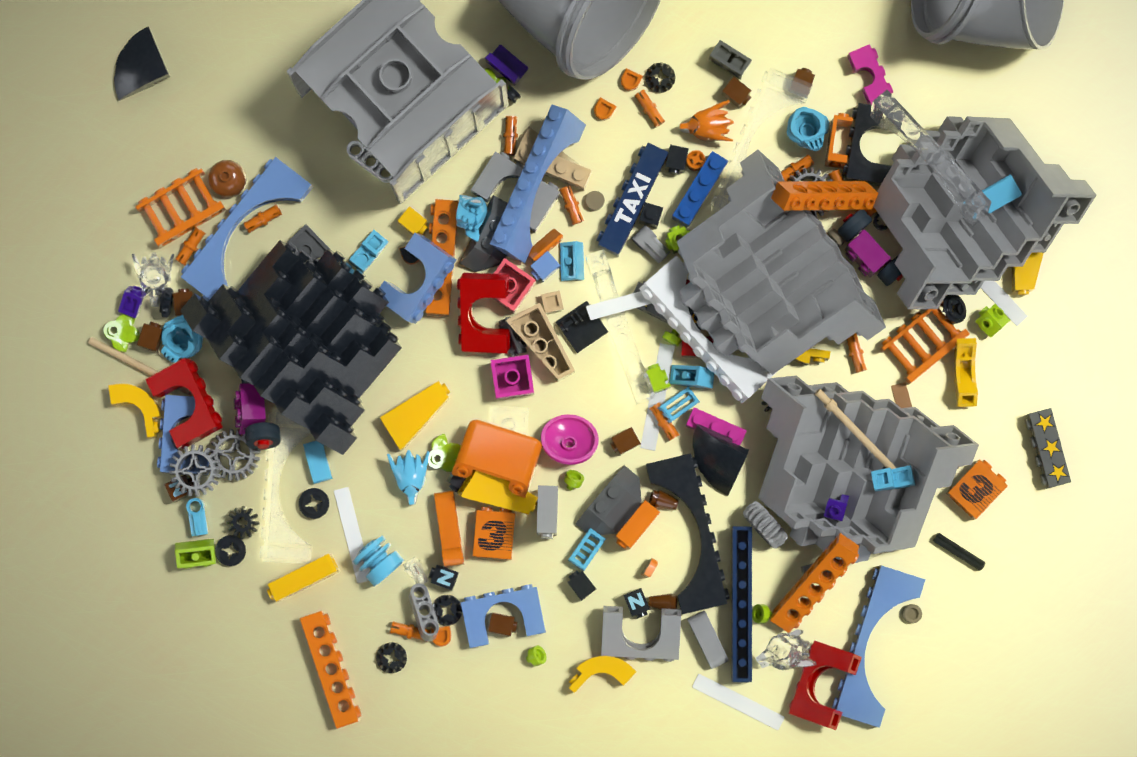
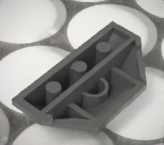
[459,195,508,272]
[575,465,642,535]

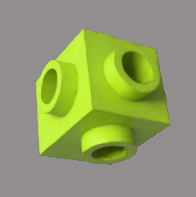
[665,225,690,254]
[975,304,1010,338]

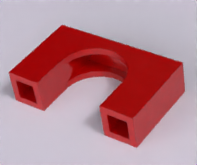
[457,273,510,354]
[145,358,223,449]
[788,640,862,730]

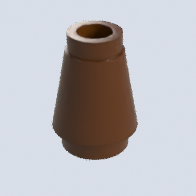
[649,489,679,510]
[649,593,677,610]

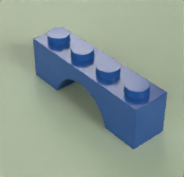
[672,151,728,228]

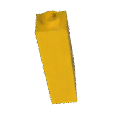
[1011,252,1044,295]
[380,381,450,451]
[457,470,538,514]
[267,554,340,602]

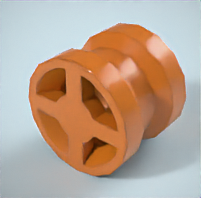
[686,150,706,171]

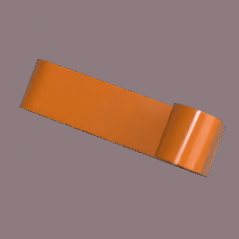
[434,490,464,568]

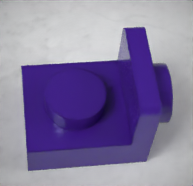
[118,286,147,318]
[824,494,849,521]

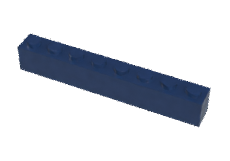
[731,526,752,682]

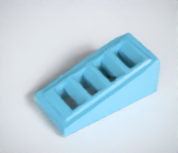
[568,528,606,571]

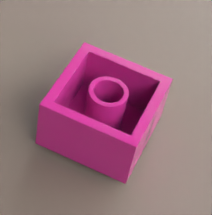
[490,355,534,400]

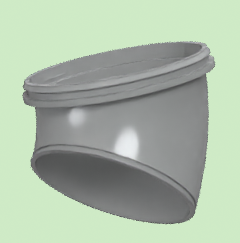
[498,0,661,80]
[911,0,1065,50]

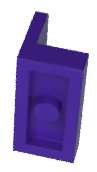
[485,45,529,86]

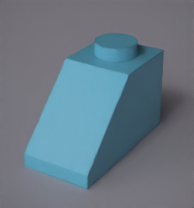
[669,365,715,389]

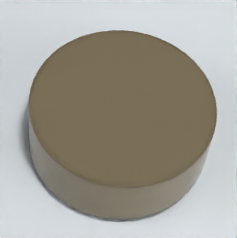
[586,191,605,211]
[827,228,845,247]
[902,604,922,623]

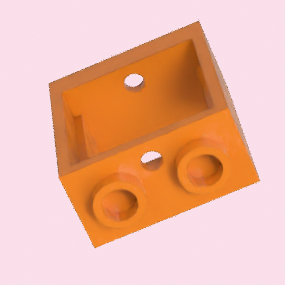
[615,500,660,549]

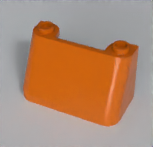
[452,420,542,498]

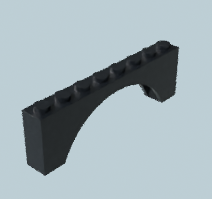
[646,453,730,614]

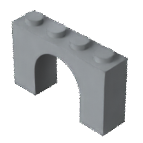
[471,151,560,233]
[537,485,558,539]
[601,606,681,662]

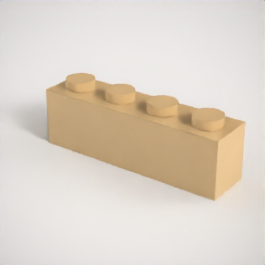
[514,127,592,191]
[506,303,575,381]

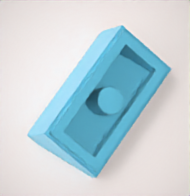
[977,174,1022,213]
[560,241,584,281]

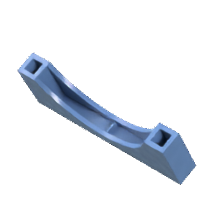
[490,104,586,263]
[181,157,313,300]
[832,565,926,728]

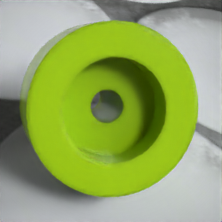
[662,329,682,347]
[564,470,584,490]
[752,604,772,624]
[526,645,546,666]

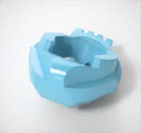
[787,106,830,151]
[161,315,203,363]

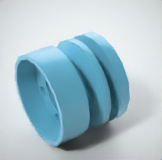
[353,535,404,587]

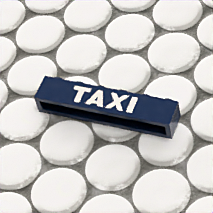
[596,142,668,257]

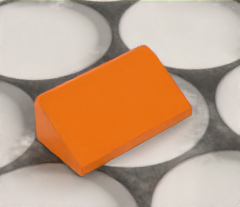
[528,229,563,262]

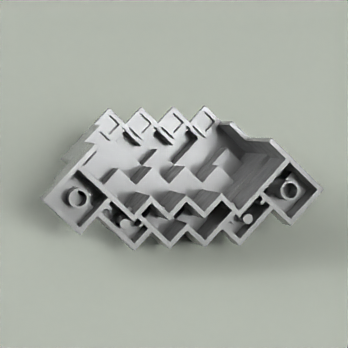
[873,116,1097,309]
[677,149,886,375]
[758,375,979,563]

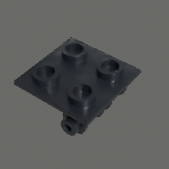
[556,301,609,353]

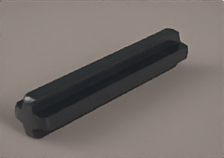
[933,533,986,571]

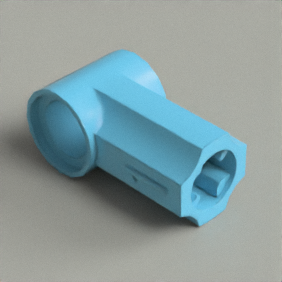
[186,498,208,536]

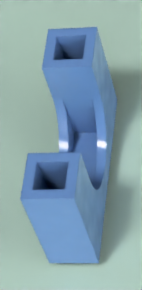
[380,233,457,324]
[157,395,214,475]
[461,584,546,648]

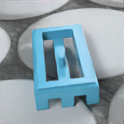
[658,386,700,423]

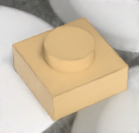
[541,290,564,314]

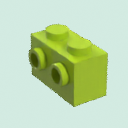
[175,539,216,569]

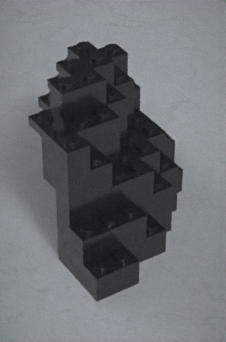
[180,240,402,455]

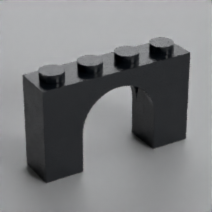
[842,103,904,186]

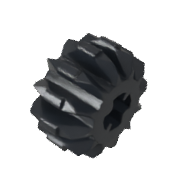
[226,506,260,539]

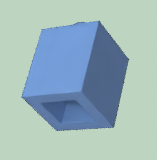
[530,251,560,282]

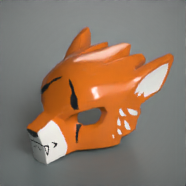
[680,100,734,142]

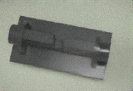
[498,316,527,357]

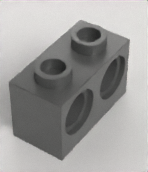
[709,40,752,80]

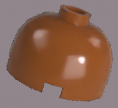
[208,160,247,198]

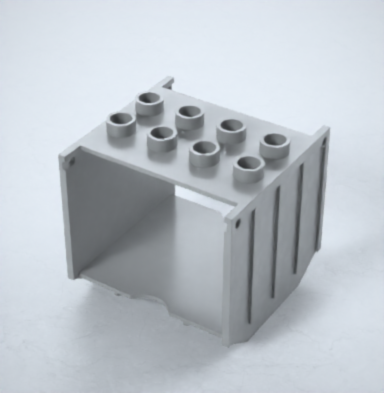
[287,0,509,204]

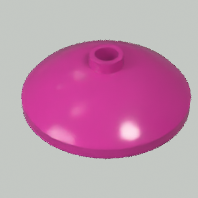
[541,414,599,465]

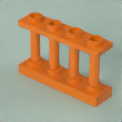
[135,168,226,248]
[880,308,970,385]

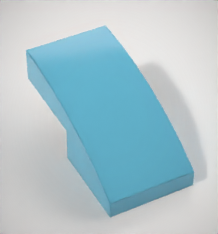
[348,230,389,273]
[303,441,333,484]
[871,465,915,491]

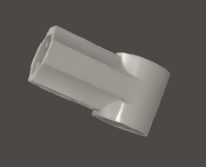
[631,225,670,263]

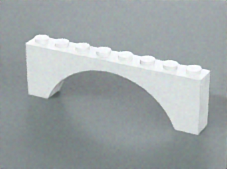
[639,256,778,404]

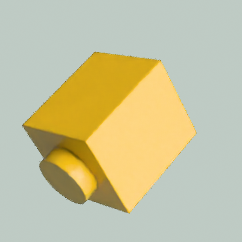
[398,206,428,235]

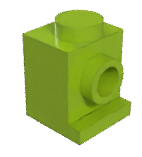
[645,363,671,394]

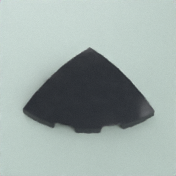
[114,26,170,101]
[692,424,749,496]

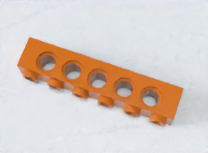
[771,181,879,211]
[425,199,459,317]
[770,533,859,633]
[300,611,362,729]

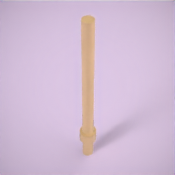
[88,337,192,396]
[815,389,896,469]

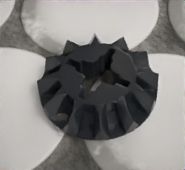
[645,62,676,93]
[159,287,174,318]
[941,295,967,324]
[299,488,329,519]
[215,535,246,566]
[433,595,462,626]
[376,642,407,673]

